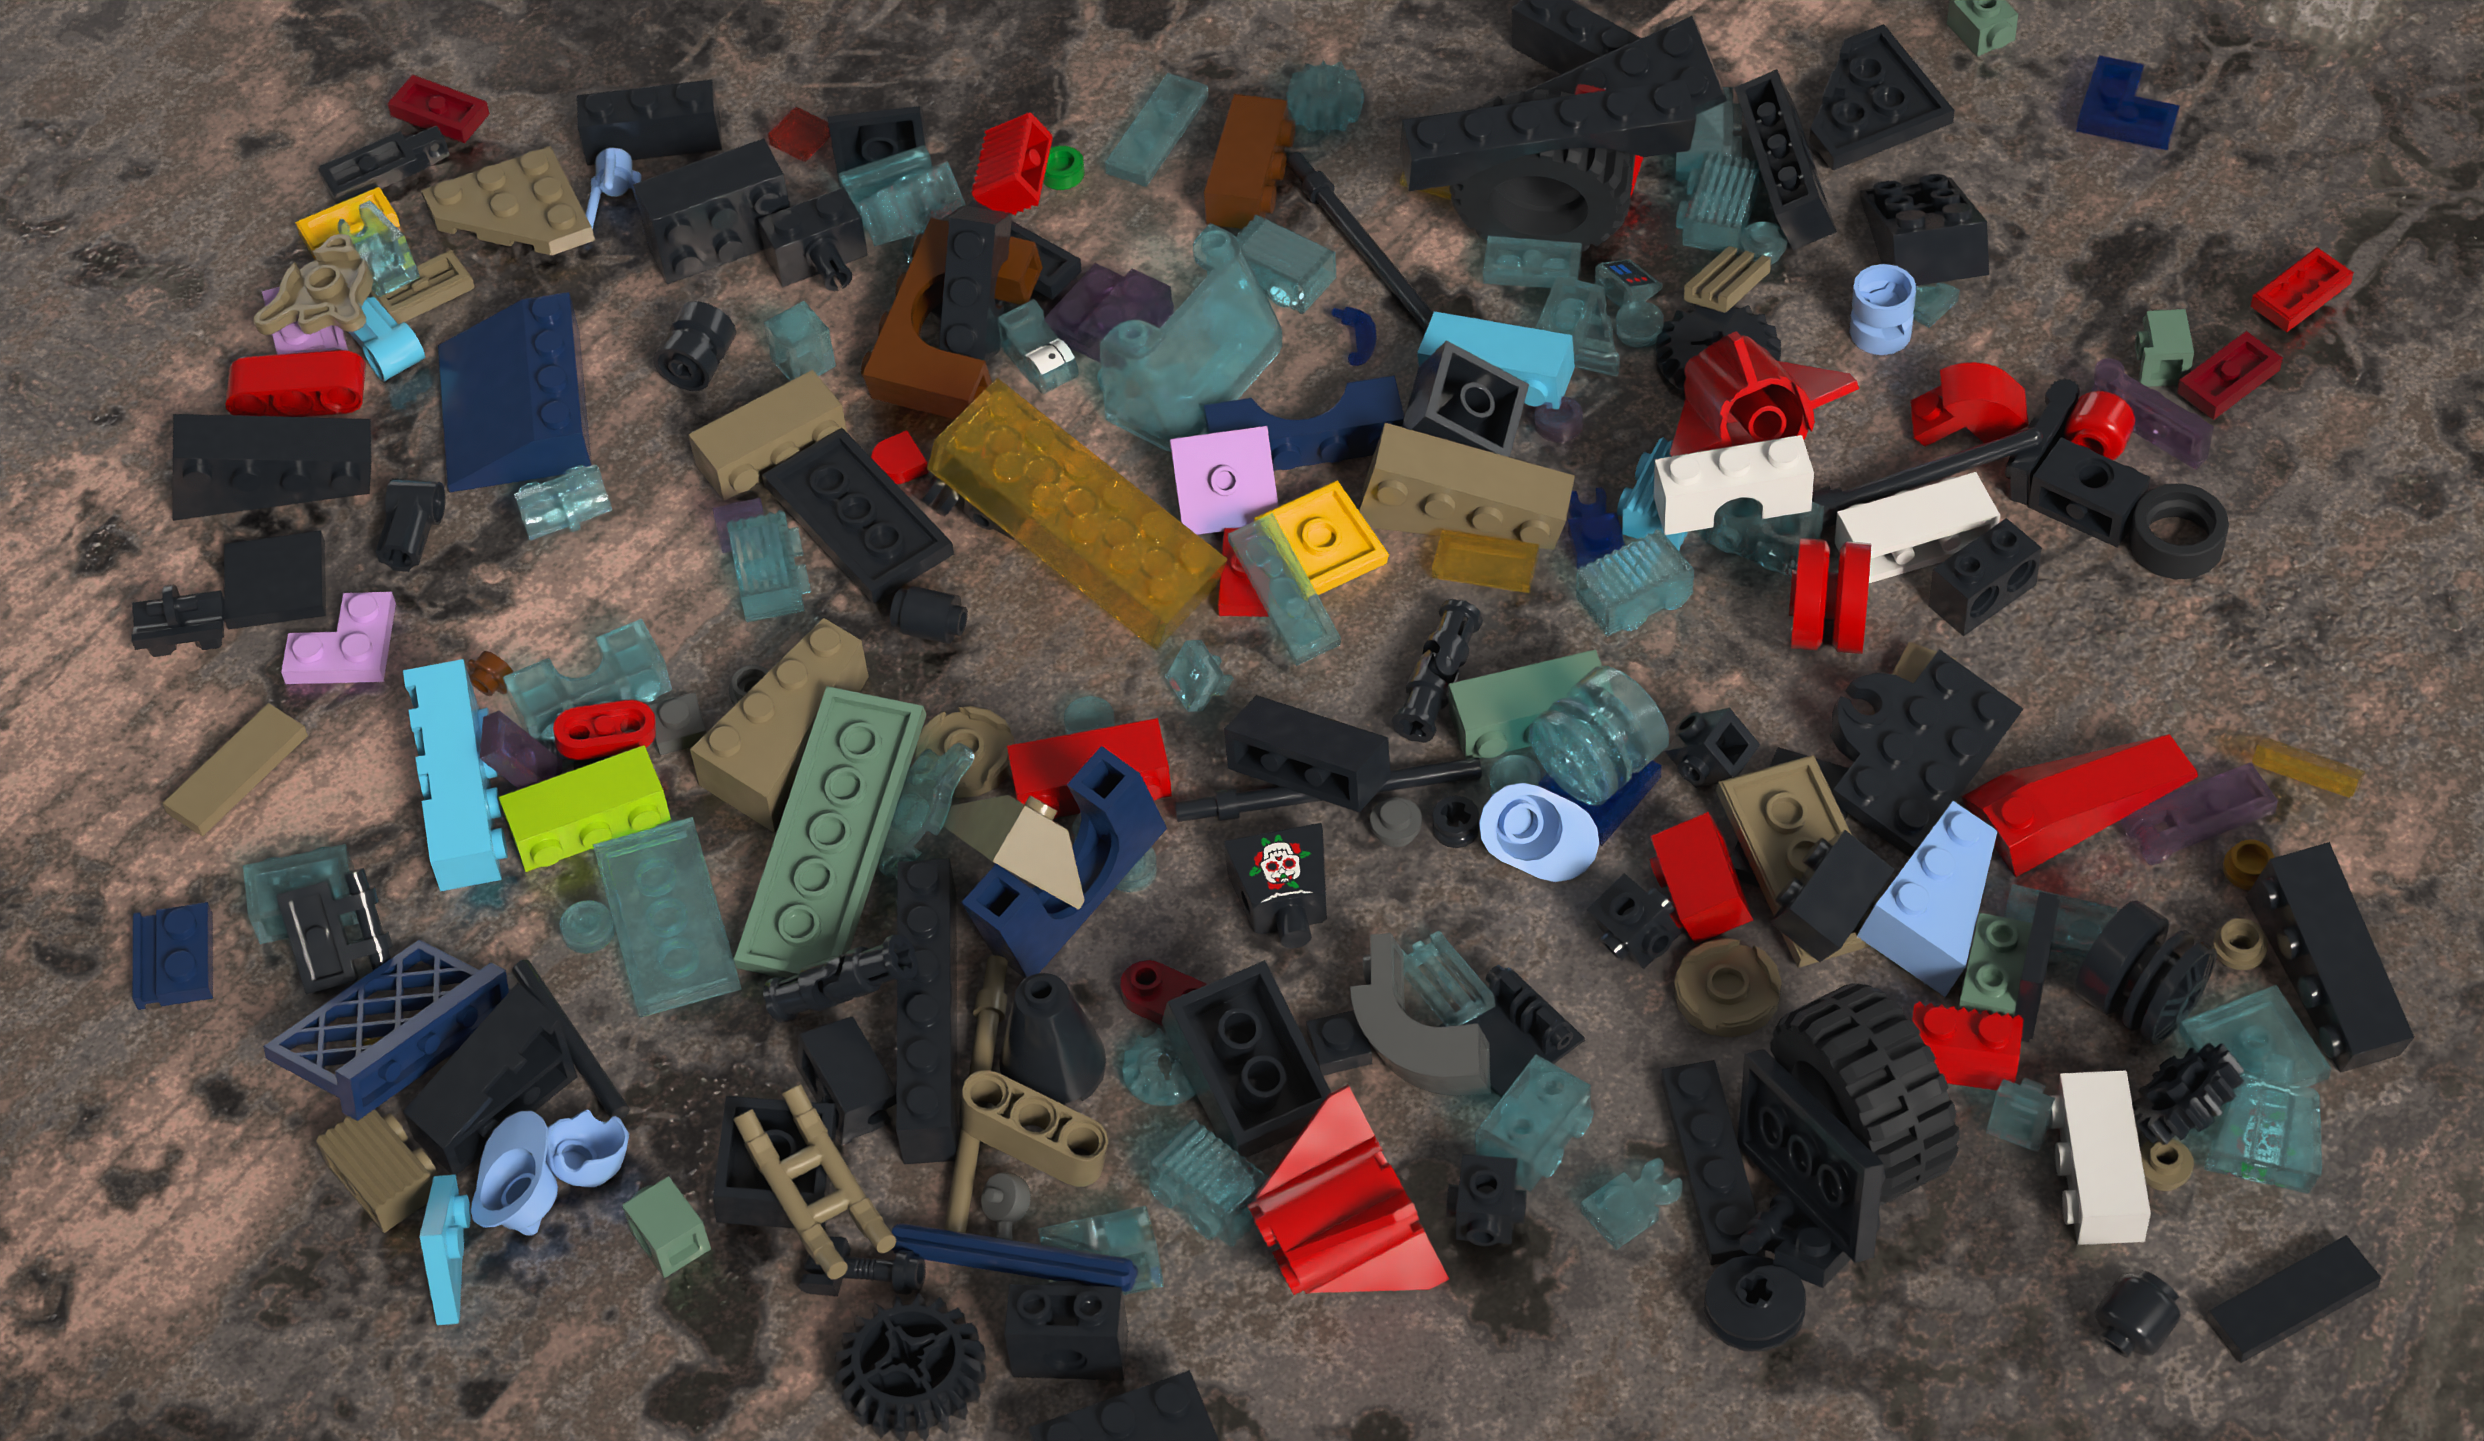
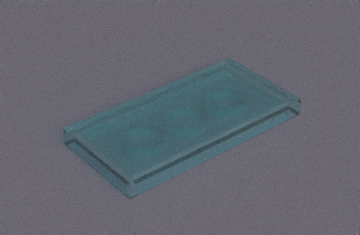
[593,817,742,1018]

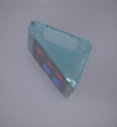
[1595,259,1662,313]

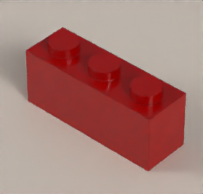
[1007,718,1172,820]

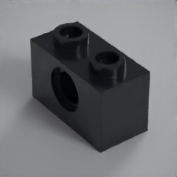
[2028,437,2150,548]

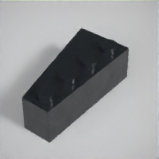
[172,414,371,521]
[2245,842,2414,1073]

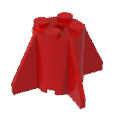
[1669,331,1859,457]
[1247,1084,1449,1295]

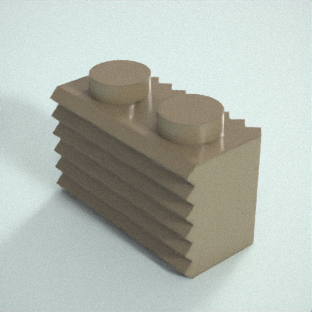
[316,1109,438,1233]

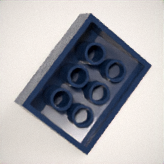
[438,292,592,493]

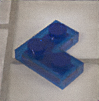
[2076,55,2180,151]

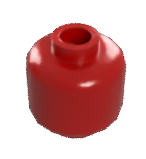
[2064,391,2135,460]

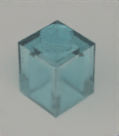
[764,301,836,381]

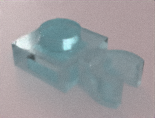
[1581,1158,1682,1250]

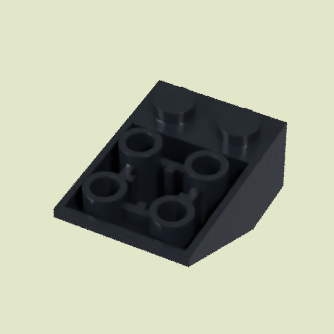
[1860,174,1989,286]

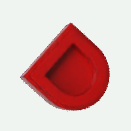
[871,430,929,484]

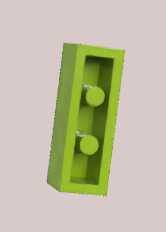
[499,745,671,872]

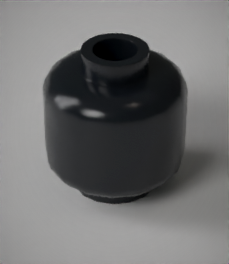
[2095,1270,2181,1358]

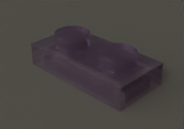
[480,710,563,790]

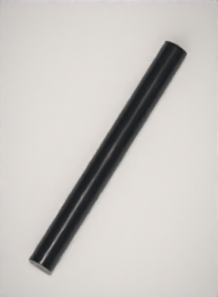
[512,960,630,1119]

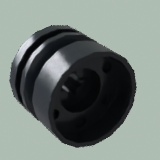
[2074,900,2218,1045]

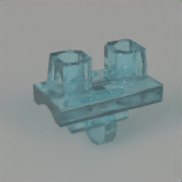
[514,464,613,541]

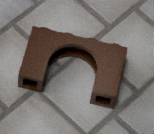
[861,217,1043,425]

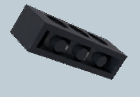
[1734,69,1837,250]

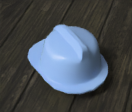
[1479,782,1599,882]
[471,1111,558,1236]

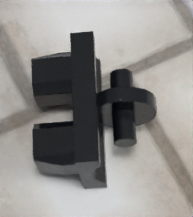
[132,584,224,657]

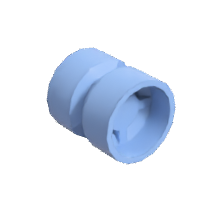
[1850,264,1917,355]

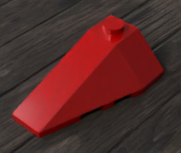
[1962,734,2198,878]

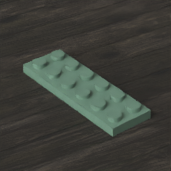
[734,686,926,978]

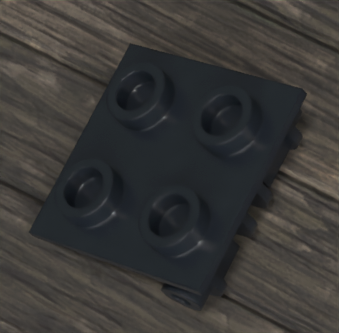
[1438,965,1585,1101]

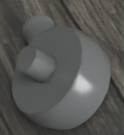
[981,1173,1031,1240]

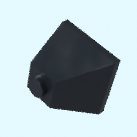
[828,106,930,187]

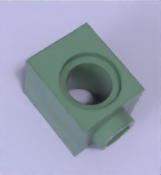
[622,1176,711,1278]

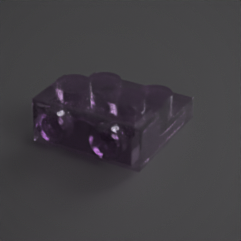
[1041,263,1174,372]

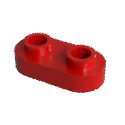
[553,700,656,760]

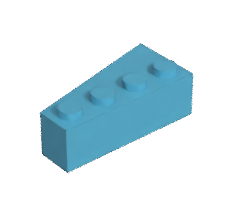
[403,659,508,892]

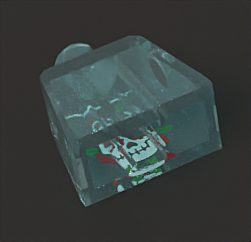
[2204,1054,2322,1194]

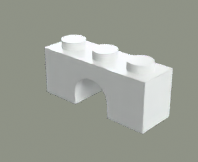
[1654,435,1814,535]

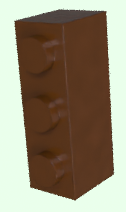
[1204,94,1296,232]

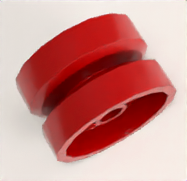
[1789,538,1872,654]

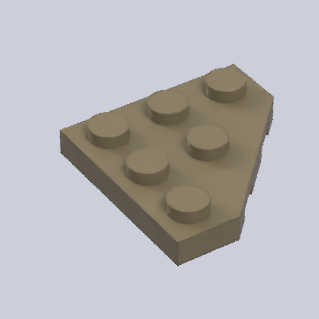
[421,146,595,256]

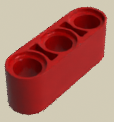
[226,350,366,417]

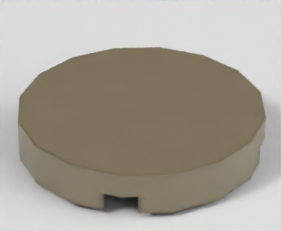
[915,706,1015,798]
[1674,938,1782,1038]

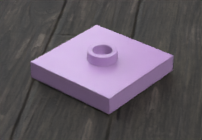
[1170,426,1278,537]

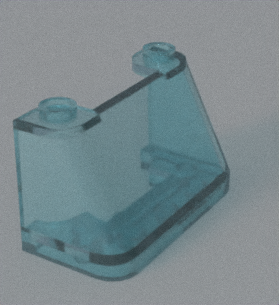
[1099,223,1282,452]

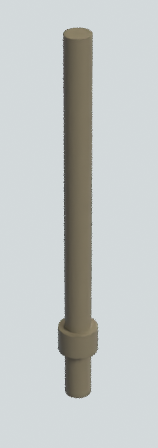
[944,956,1008,1233]

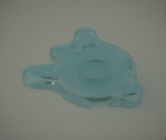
[878,743,974,880]

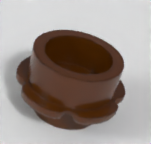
[467,651,515,696]

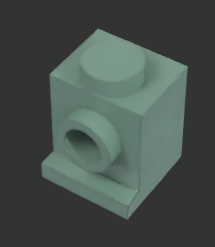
[1947,0,2018,57]
[2135,309,2194,387]

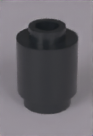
[890,586,968,644]

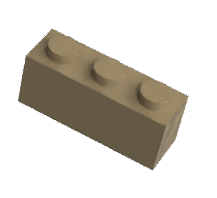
[688,370,847,501]

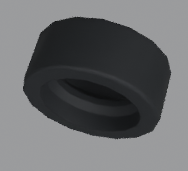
[2129,483,2229,579]

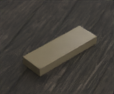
[162,703,308,837]

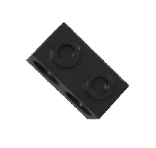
[1928,518,2042,636]

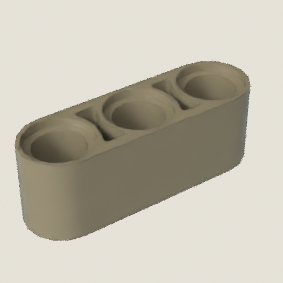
[959,1070,1108,1187]

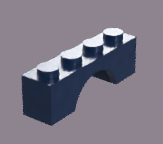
[1204,375,1405,471]

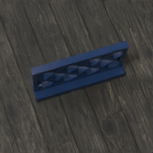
[263,940,509,1121]

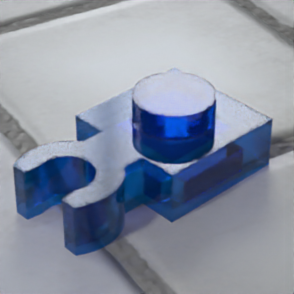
[1568,487,1626,569]

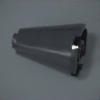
[999,973,1106,1106]

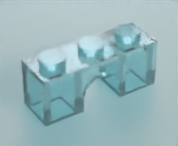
[503,618,672,741]

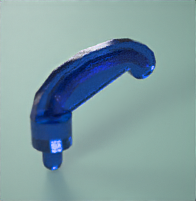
[1331,306,1377,366]

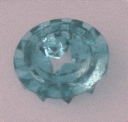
[1122,1027,1196,1106]

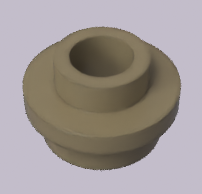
[2213,918,2268,970]
[2140,1138,2194,1191]

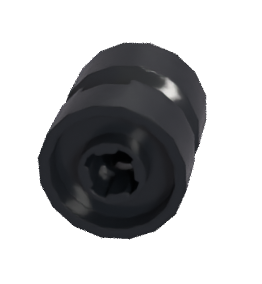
[653,301,736,391]

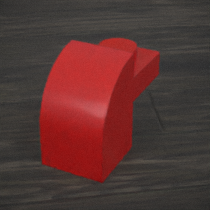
[1910,362,2029,447]

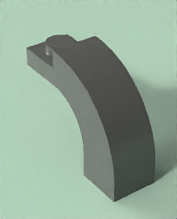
[1350,933,1491,1096]

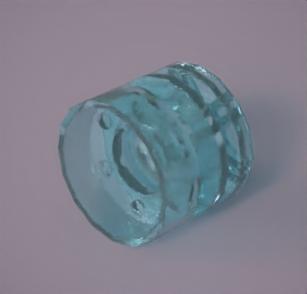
[1529,666,1669,805]

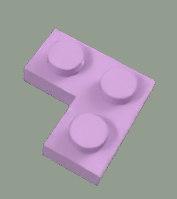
[281,592,396,684]

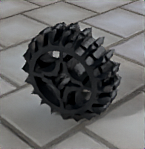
[835,1292,987,1441]

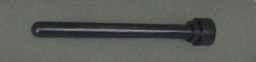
[1812,427,2043,529]

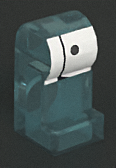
[998,299,1079,394]

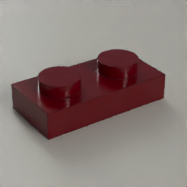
[387,74,490,143]
[2177,331,2283,420]

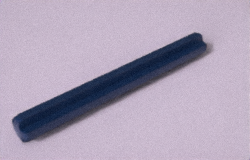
[891,1223,1138,1292]

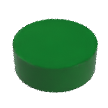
[1043,146,1085,190]

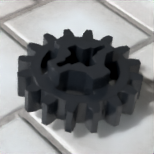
[2132,1042,2244,1145]

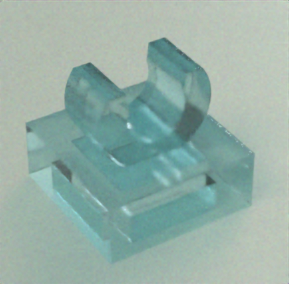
[1165,640,1234,712]
[1986,1078,2056,1152]

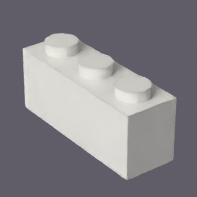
[1835,472,2000,583]
[2048,1070,2151,1245]

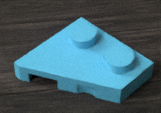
[420,1174,471,1325]

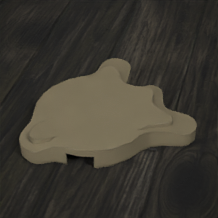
[253,234,374,335]

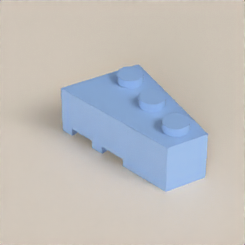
[1857,801,1997,997]

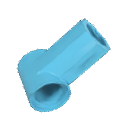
[349,297,425,381]

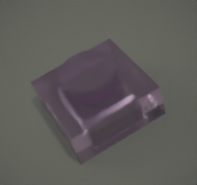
[712,498,770,553]

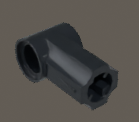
[375,478,446,572]

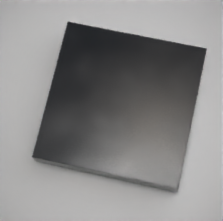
[224,530,326,630]
[2014,892,2060,1042]

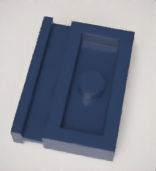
[132,902,213,1010]

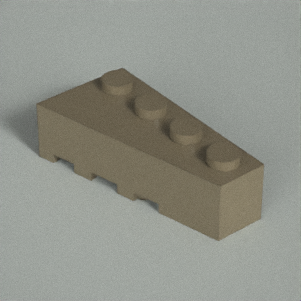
[1358,423,1575,550]
[690,618,869,833]

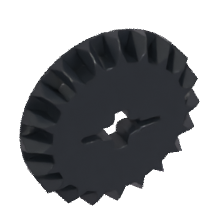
[1656,303,1781,392]

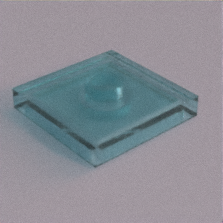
[2178,985,2332,1116]

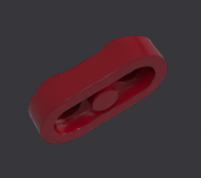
[1120,960,1208,1026]

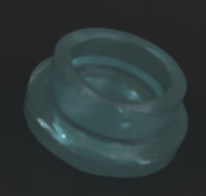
[1740,222,1787,264]

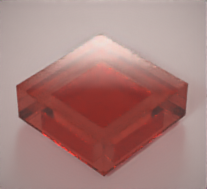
[768,106,831,162]

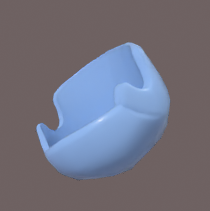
[546,1110,629,1187]

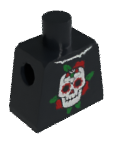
[1224,823,1327,949]

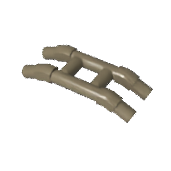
[733,1084,896,1279]

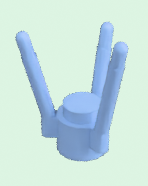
[585,148,641,229]

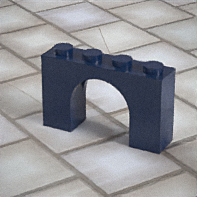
[961,746,1167,978]

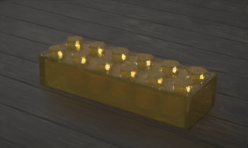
[927,378,1227,651]

